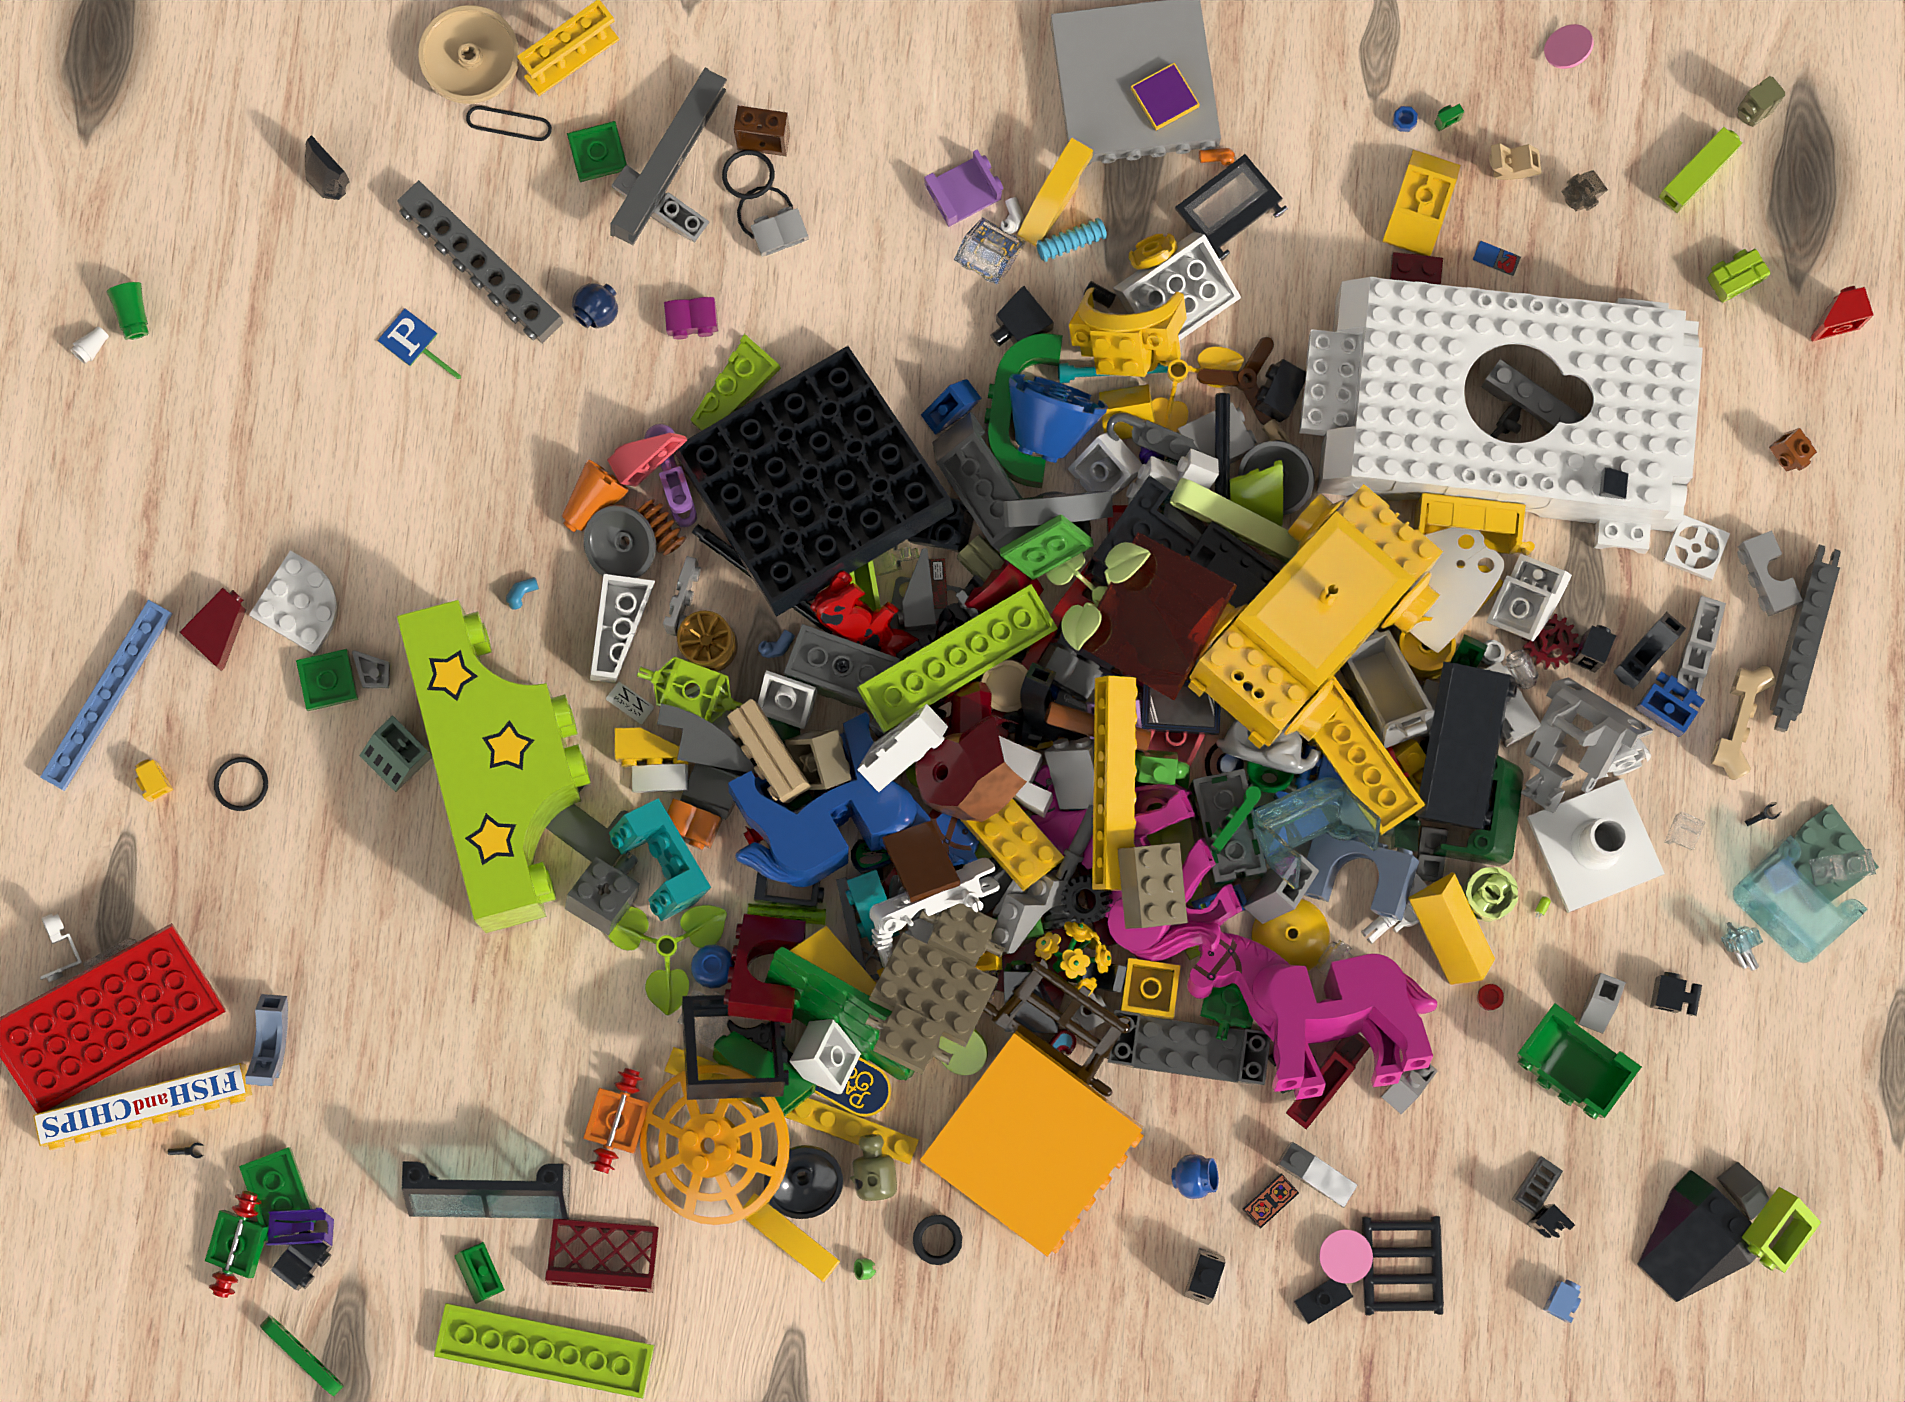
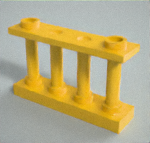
[517,0,619,97]

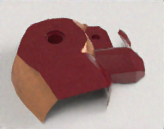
[915,681,1027,822]

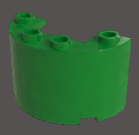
[1517,1003,1642,1120]

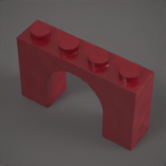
[724,914,806,1023]

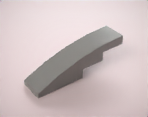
[1672,596,1726,704]

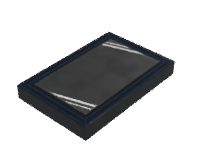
[1141,678,1221,735]

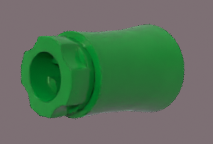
[106,282,149,340]

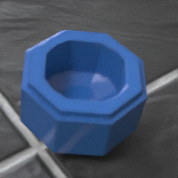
[1393,106,1418,132]

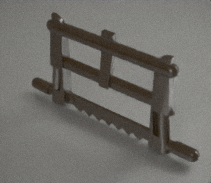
[983,958,1131,1097]

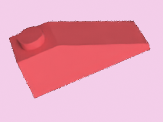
[607,433,687,487]

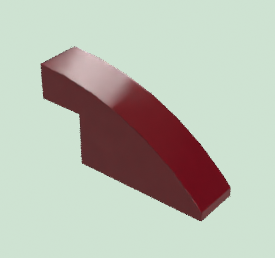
[1286,1033,1371,1130]

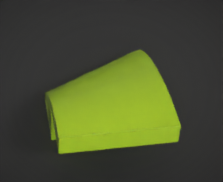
[1230,460,1283,527]

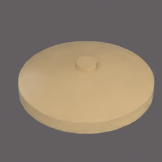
[418,5,520,104]

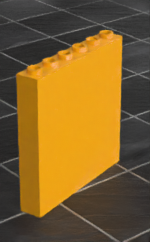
[920,1031,1144,1257]

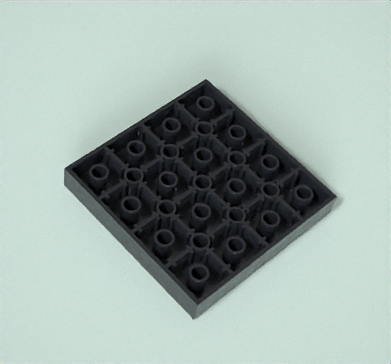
[674,346,954,617]

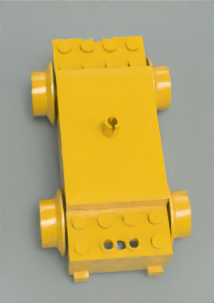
[1188,484,1443,749]

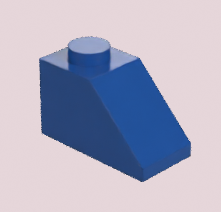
[921,379,982,435]

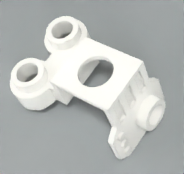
[40,914,82,982]

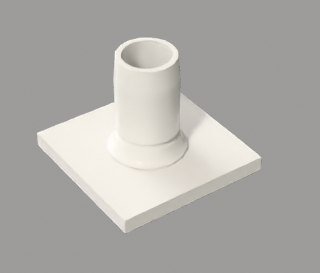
[1527,779,1665,913]

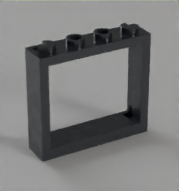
[682,995,789,1100]

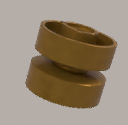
[677,610,738,672]

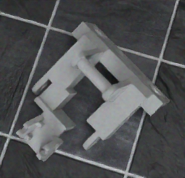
[1521,677,1653,813]

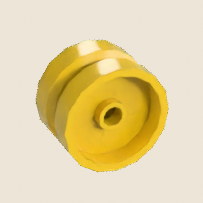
[1397,617,1456,681]

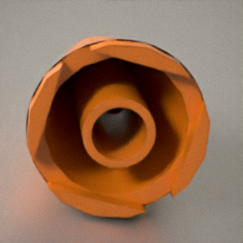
[562,459,629,532]

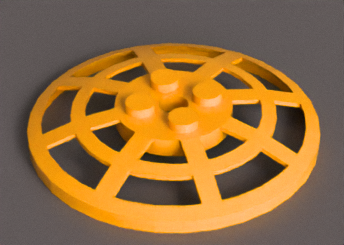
[640,1064,790,1225]

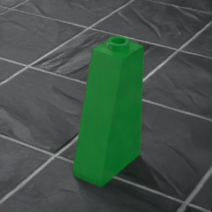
[712,1031,816,1117]

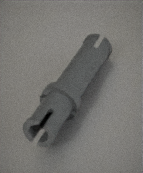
[1055,804,1093,883]

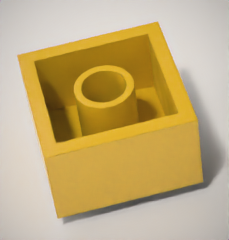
[1120,958,1181,1020]

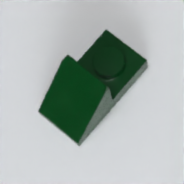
[1450,634,1488,668]

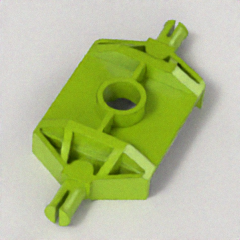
[637,657,743,723]

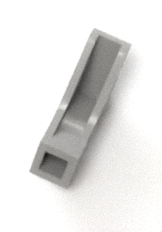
[991,870,1068,953]

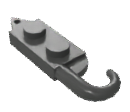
[1107,412,1200,462]

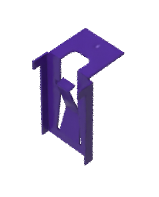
[266,1207,334,1246]

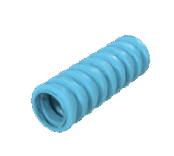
[1036,218,1107,262]

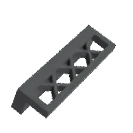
[836,877,883,980]

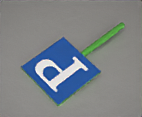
[377,308,461,379]

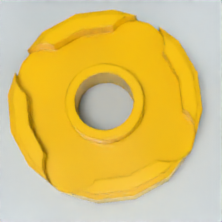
[1128,233,1178,269]

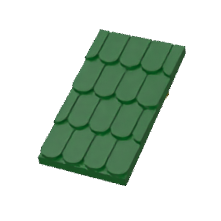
[764,926,915,1081]

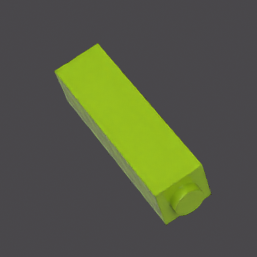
[1659,127,1742,213]

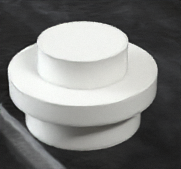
[1481,640,1505,666]

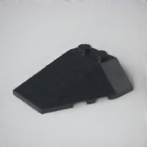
[1637,1170,1757,1302]

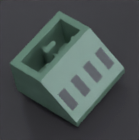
[359,715,432,792]

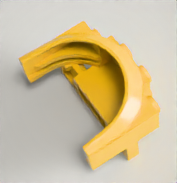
[1069,288,1187,377]

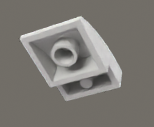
[1486,554,1572,641]

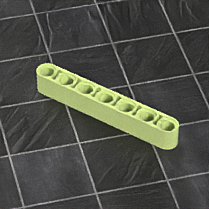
[1170,478,1299,564]

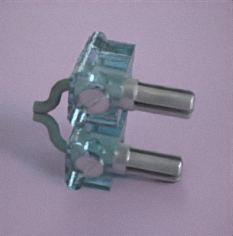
[1721,922,1763,971]

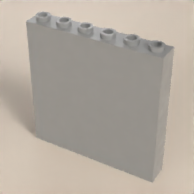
[1050,0,1221,166]

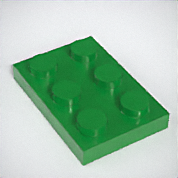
[239,1147,317,1241]

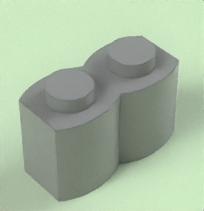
[751,207,809,257]

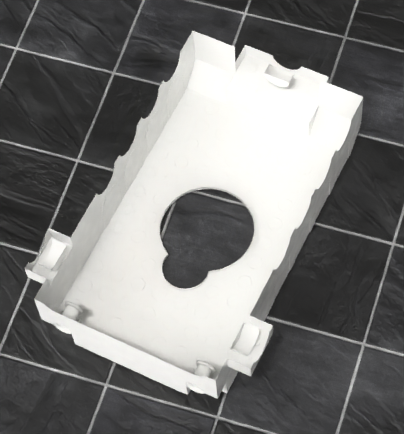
[1299,277,1703,554]

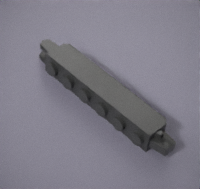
[1770,544,1841,732]

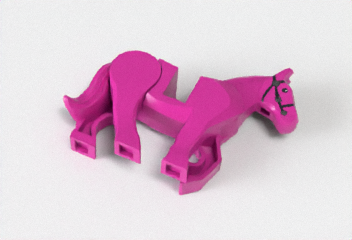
[1016,764,1242,962]

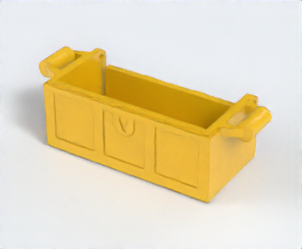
[1413,493,1535,556]

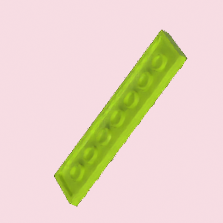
[857,584,1058,733]
[434,1303,655,1399]

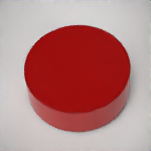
[1477,984,1504,1011]

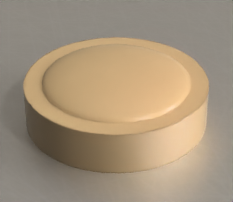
[980,660,1028,712]

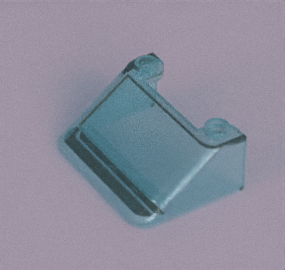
[1733,835,1868,963]

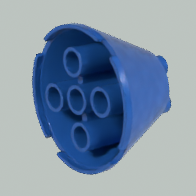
[1009,374,1108,463]

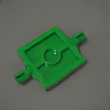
[1200,983,1254,1041]

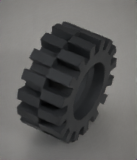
[1061,874,1113,924]

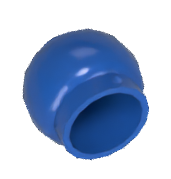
[691,944,735,989]
[1171,1154,1219,1199]

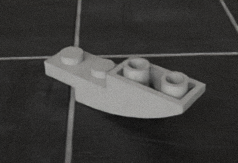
[612,165,709,243]

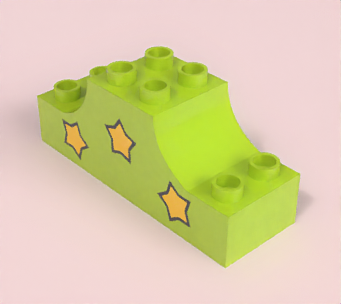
[397,600,591,933]

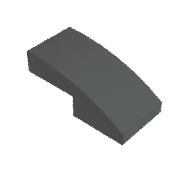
[1416,825,1448,882]

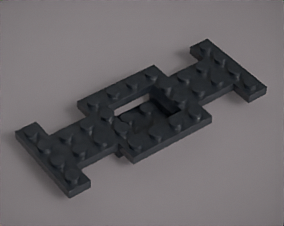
[1092,475,1281,631]

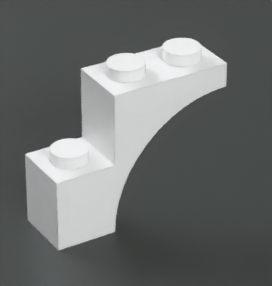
[1126,448,1219,504]

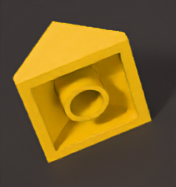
[1099,384,1155,440]

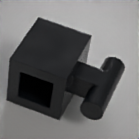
[1650,972,1702,1016]

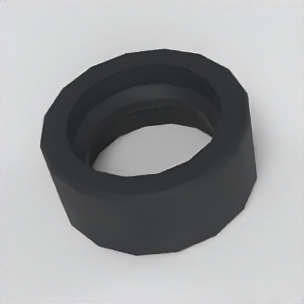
[912,1215,963,1265]

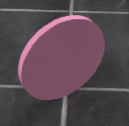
[1544,24,1594,69]
[1319,1230,1373,1283]

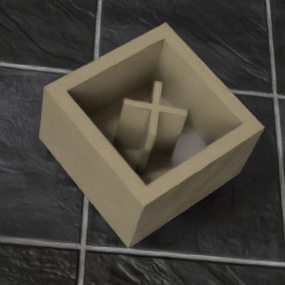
[785,729,852,790]

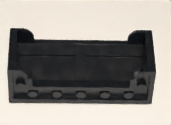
[1415,662,1518,830]

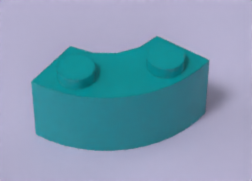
[845,870,900,946]

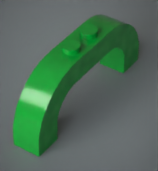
[984,333,1063,488]

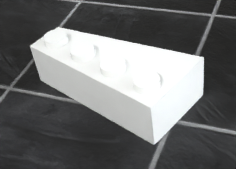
[590,574,655,683]

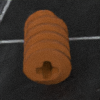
[636,499,687,556]

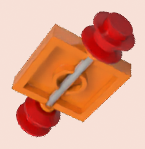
[583,1068,650,1174]

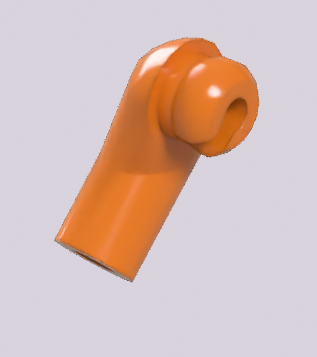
[1199,148,1235,166]

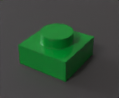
[1434,103,1464,131]

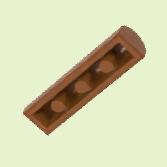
[1044,702,1151,752]

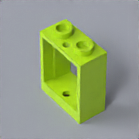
[1742,1187,1821,1273]

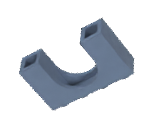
[1304,830,1419,921]

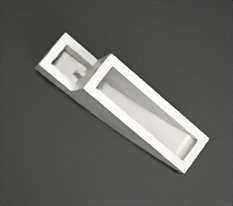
[999,736,1053,818]

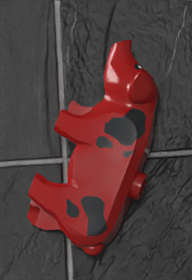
[810,570,919,658]

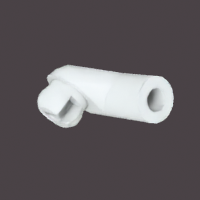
[1001,197,1024,234]

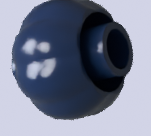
[572,283,618,329]

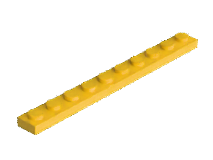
[664,1047,919,1165]

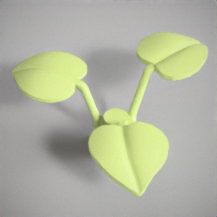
[1046,542,1151,651]

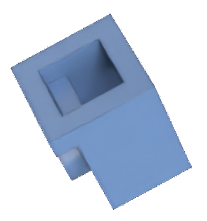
[1543,1279,1581,1323]

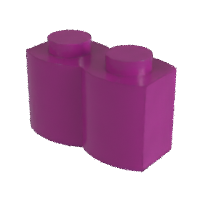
[664,297,718,340]

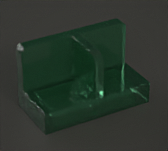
[1390,812,1421,852]

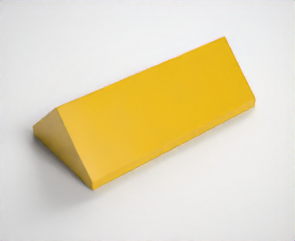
[1408,872,1495,985]

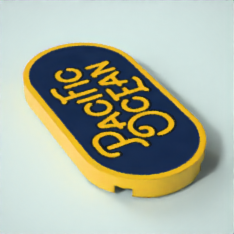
[814,1057,891,1117]

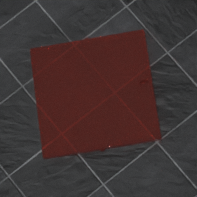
[1081,532,1237,700]

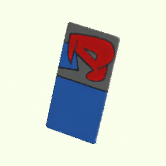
[1473,241,1521,276]

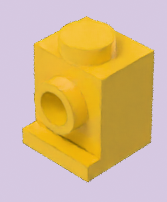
[135,759,173,802]

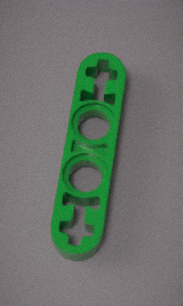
[260,1315,344,1397]

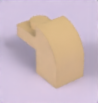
[1489,143,1542,180]

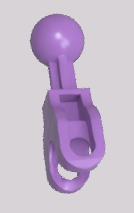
[644,424,697,527]

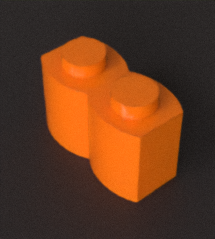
[667,798,722,850]

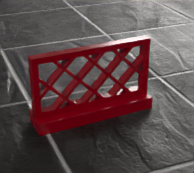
[545,1219,659,1293]

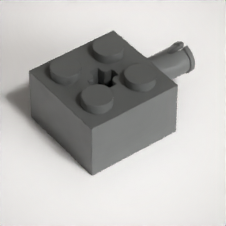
[565,852,640,936]

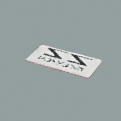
[606,682,654,724]

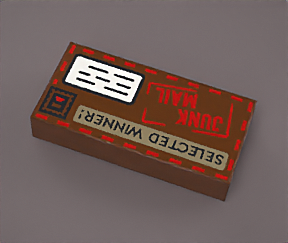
[929,558,948,609]

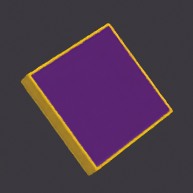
[1131,63,1200,131]

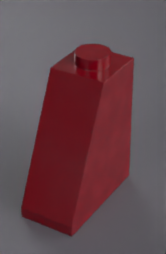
[180,588,246,671]

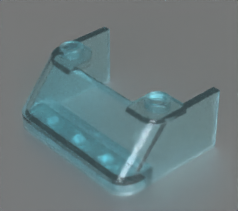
[1253,777,1381,889]

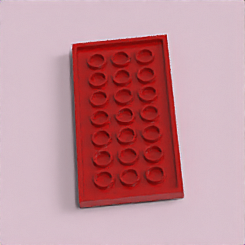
[0,923,226,1114]

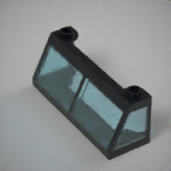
[401,1161,571,1219]

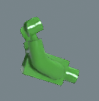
[1135,749,1190,799]

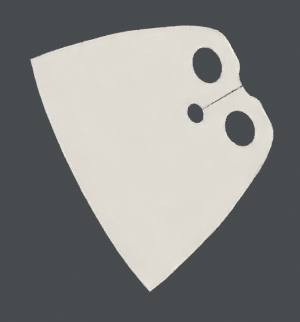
[1392,527,1504,653]

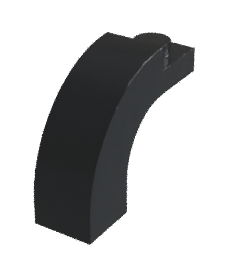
[1613,611,1686,689]
[1020,662,1087,742]

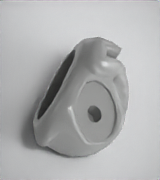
[1217,719,1321,774]

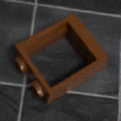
[734,105,790,157]

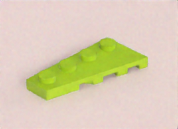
[690,333,781,431]

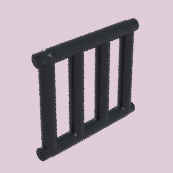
[1362,1216,1444,1316]

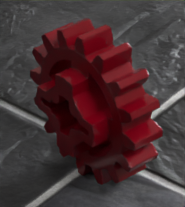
[1522,613,1579,670]

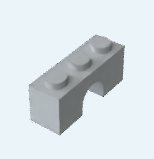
[1737,531,1803,617]

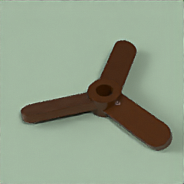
[1197,337,1274,425]

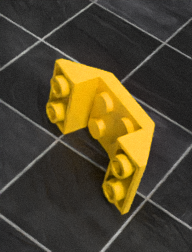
[1382,149,1461,256]

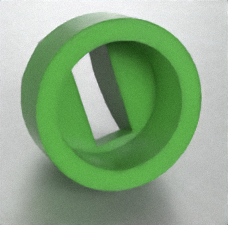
[854,1258,876,1280]

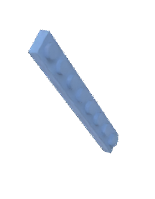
[40,600,172,791]

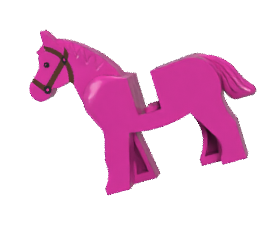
[1187,932,1437,1100]

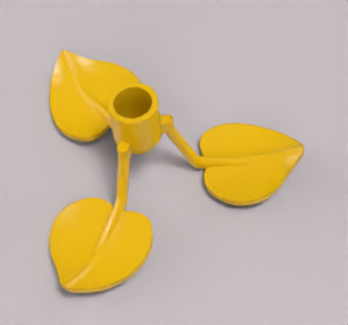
[1148,347,1244,433]

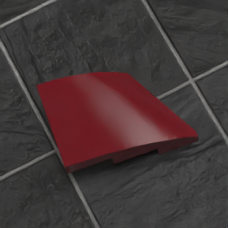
[964,560,1044,614]

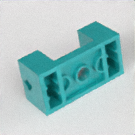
[609,798,711,921]

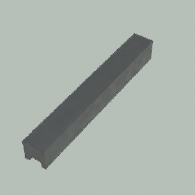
[610,67,727,245]

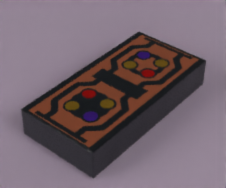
[1242,1173,1299,1229]

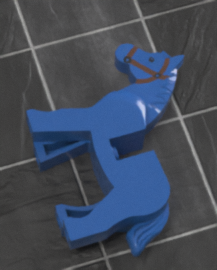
[728,712,979,887]

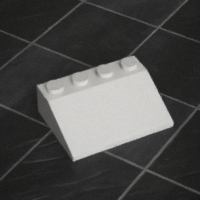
[1113,232,1241,341]

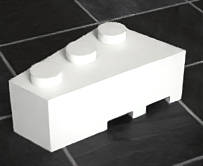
[1485,661,1541,747]
[857,704,948,792]

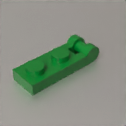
[1210,786,1261,854]

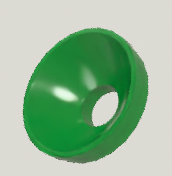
[1247,761,1294,793]

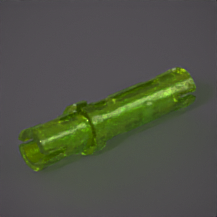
[747,903,826,925]

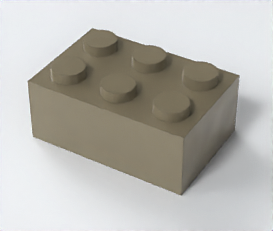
[1118,843,1188,929]

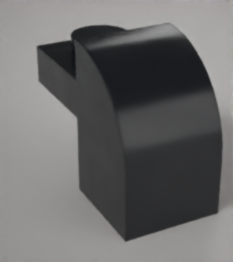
[1067,962,1127,993]

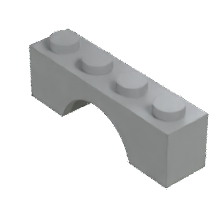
[1481,359,1584,433]

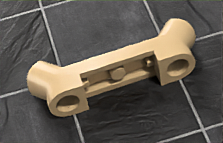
[1711,665,1776,780]

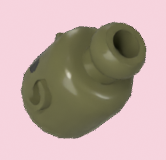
[850,1134,897,1201]

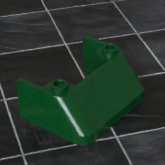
[1433,755,1524,866]

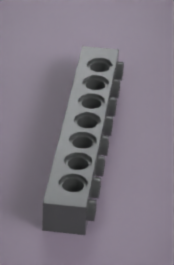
[397,180,563,344]

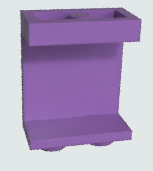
[924,149,1003,227]

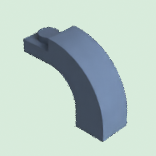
[245,994,288,1086]

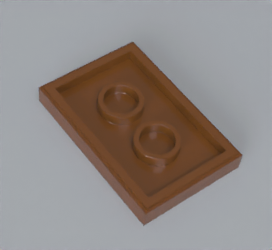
[882,820,961,903]

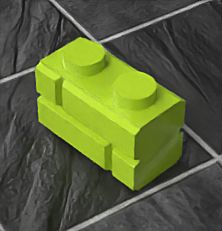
[1707,248,1770,303]

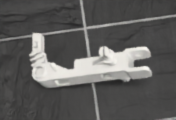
[870,858,1000,968]

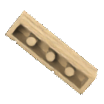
[727,699,811,804]

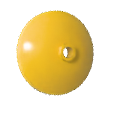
[1251,899,1330,971]

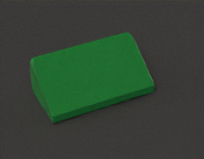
[455,1242,505,1304]

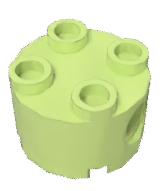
[1463,867,1518,922]

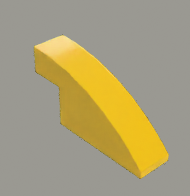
[1017,138,1093,247]

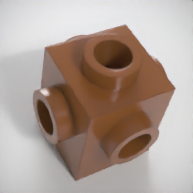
[1769,428,1817,472]

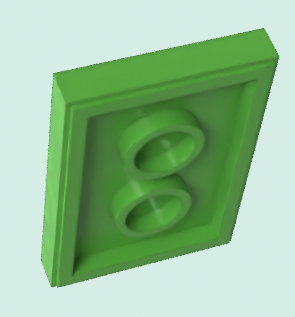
[1000,514,1094,580]

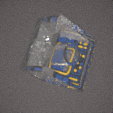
[954,217,1026,285]

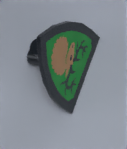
[851,839,892,880]

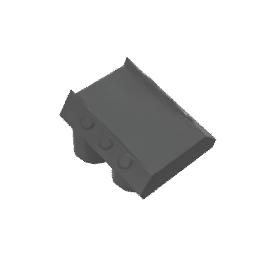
[680,763,747,820]

